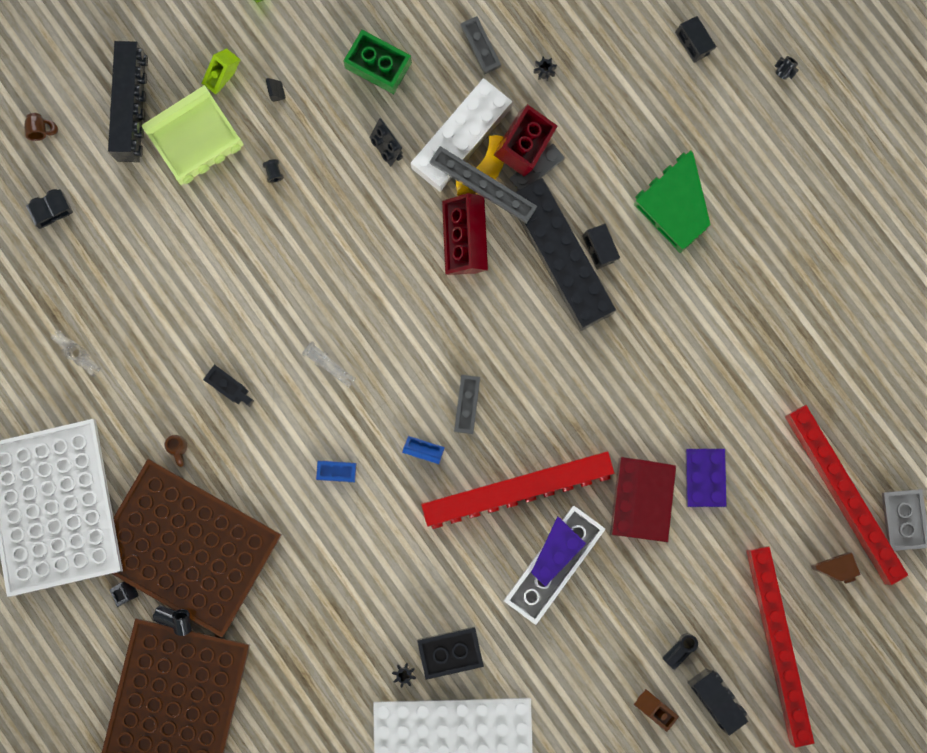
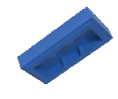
[402,436,445,464]
[316,461,357,483]

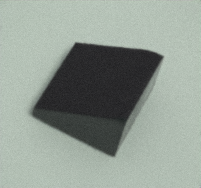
[265,78,286,102]
[109,581,139,607]

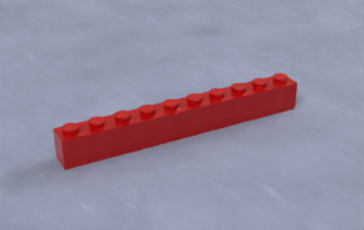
[785,405,909,585]
[421,451,615,529]
[746,546,815,748]

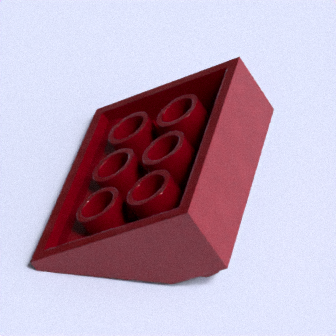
[610,457,676,542]

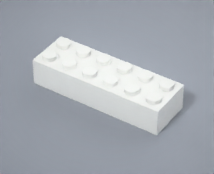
[411,78,512,192]
[504,506,605,625]

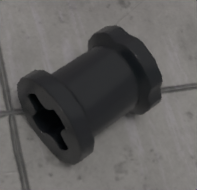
[262,159,284,183]

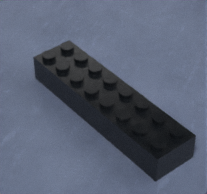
[515,178,616,331]

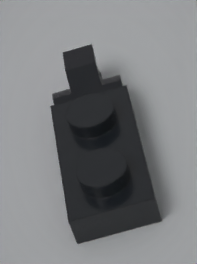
[203,364,254,407]

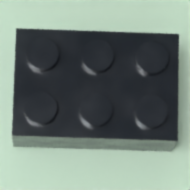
[417,626,484,680]
[687,668,749,736]

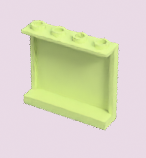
[141,85,244,185]

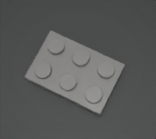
[882,489,927,551]

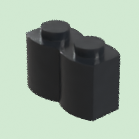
[26,189,73,229]

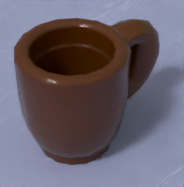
[24,113,58,141]
[164,435,187,467]

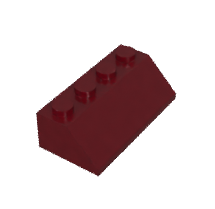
[442,193,488,275]

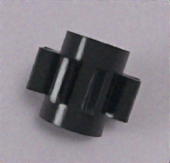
[533,56,557,81]
[774,56,799,80]
[392,663,416,688]

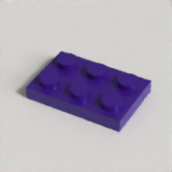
[686,449,727,507]

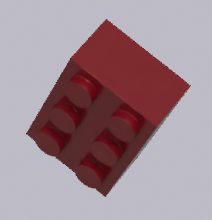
[494,104,558,176]

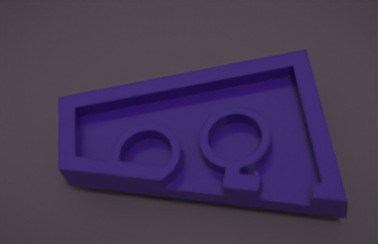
[531,516,586,587]

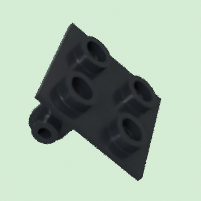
[369,118,403,167]

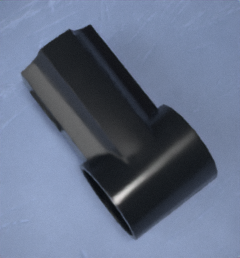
[153,605,192,636]
[662,633,698,670]

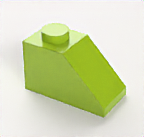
[201,48,241,95]

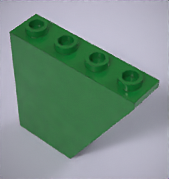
[634,150,711,254]

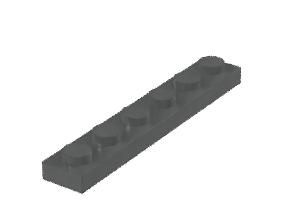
[430,146,537,224]

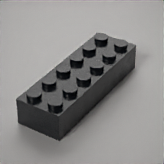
[108,41,148,163]

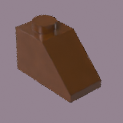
[811,552,861,584]
[634,689,679,732]

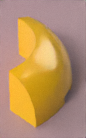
[455,135,504,196]

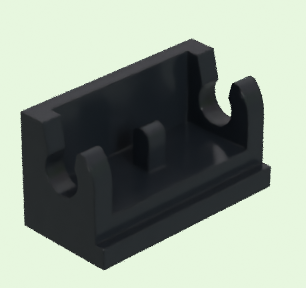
[675,16,717,63]
[582,223,620,270]

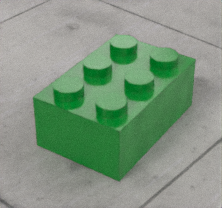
[343,29,412,94]

